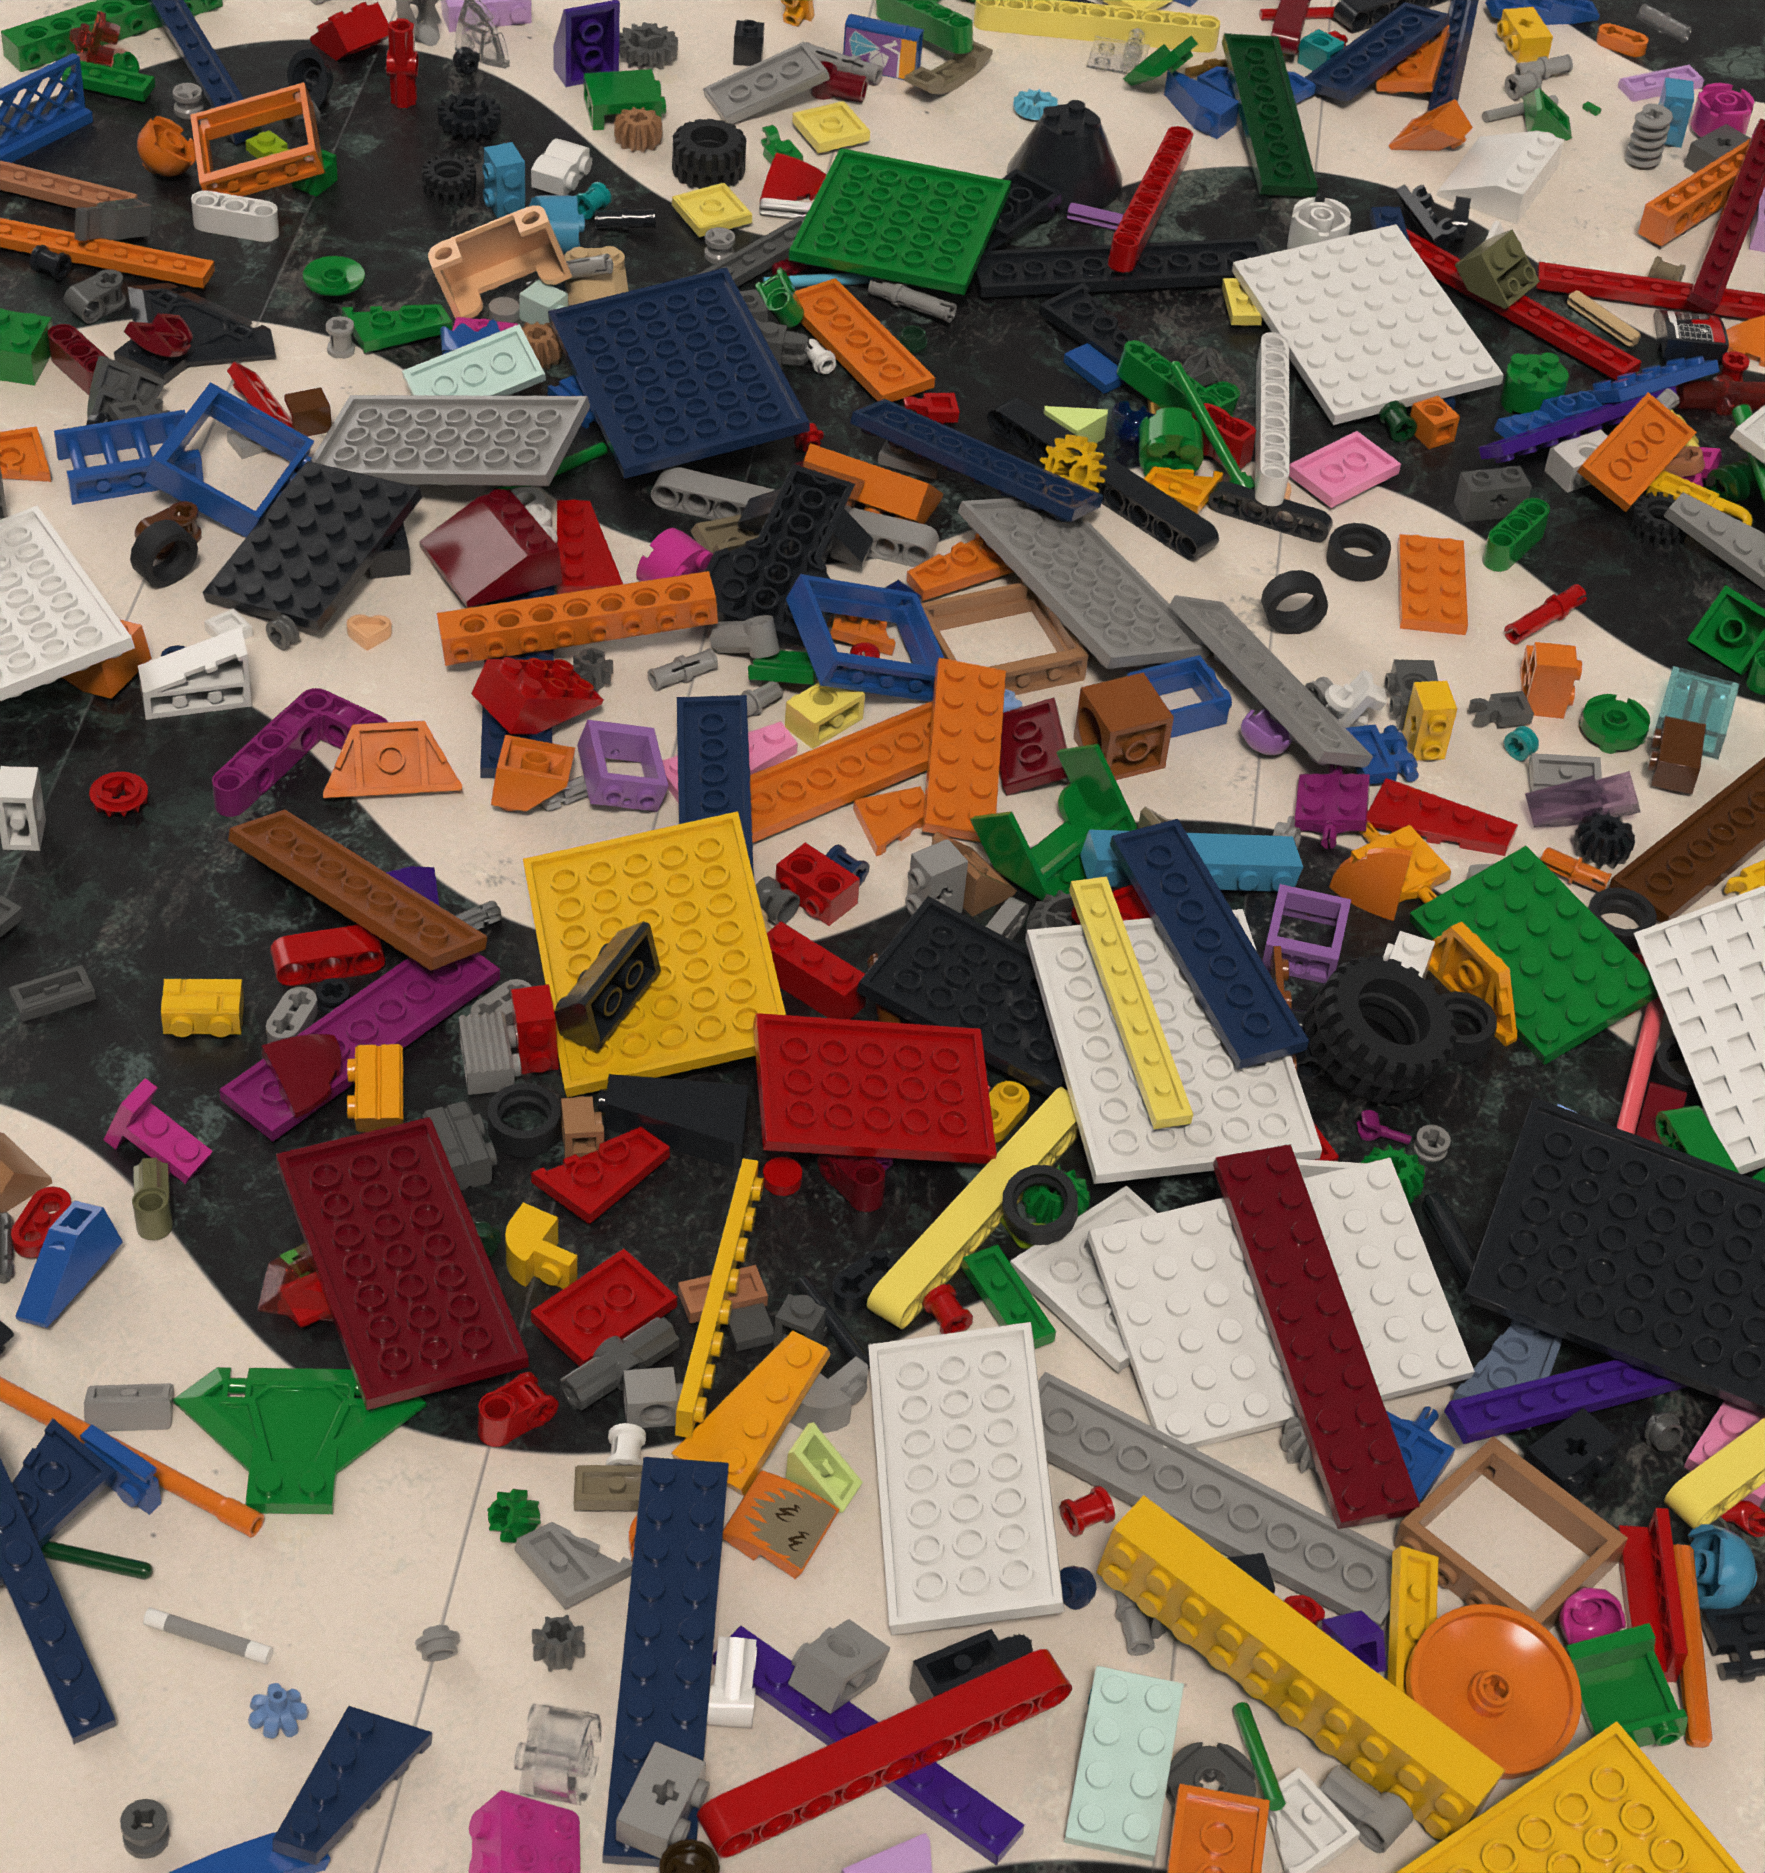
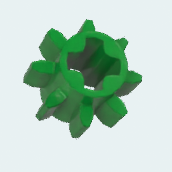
[487,1489,541,1543]

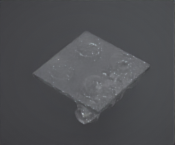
[1086,28,1150,76]

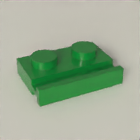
[748,650,818,685]

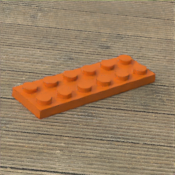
[795,278,935,402]
[922,657,1006,842]

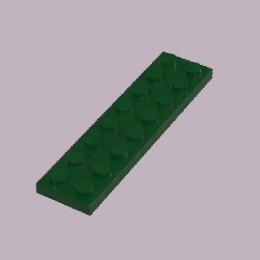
[1222,33,1318,197]

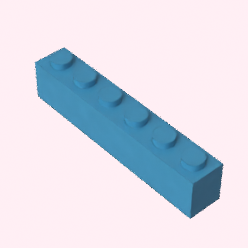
[1080,830,1303,892]

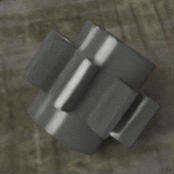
[573,648,613,691]
[532,1615,585,1672]

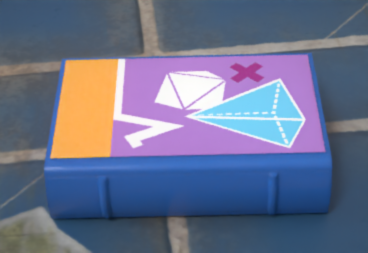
[843,14,924,80]

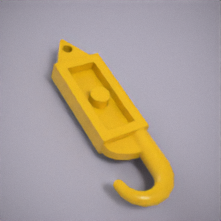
[1646,470,1753,526]

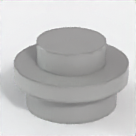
[415,1625,460,1662]

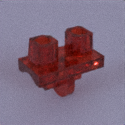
[69,11,120,67]

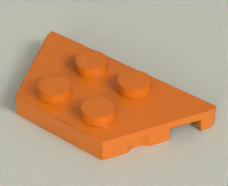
[323,720,462,799]

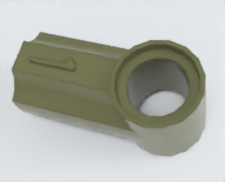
[132,1157,173,1240]

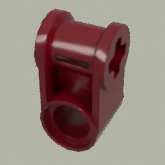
[817,1154,885,1212]

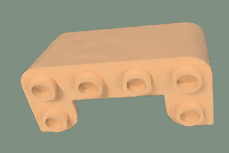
[428,206,572,319]

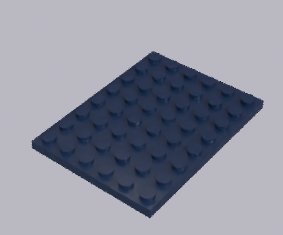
[548,267,810,479]

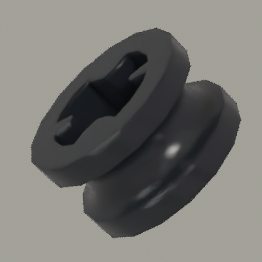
[316,978,350,1015]

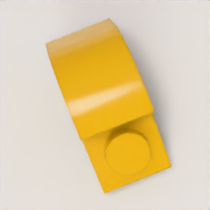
[505,1202,577,1289]

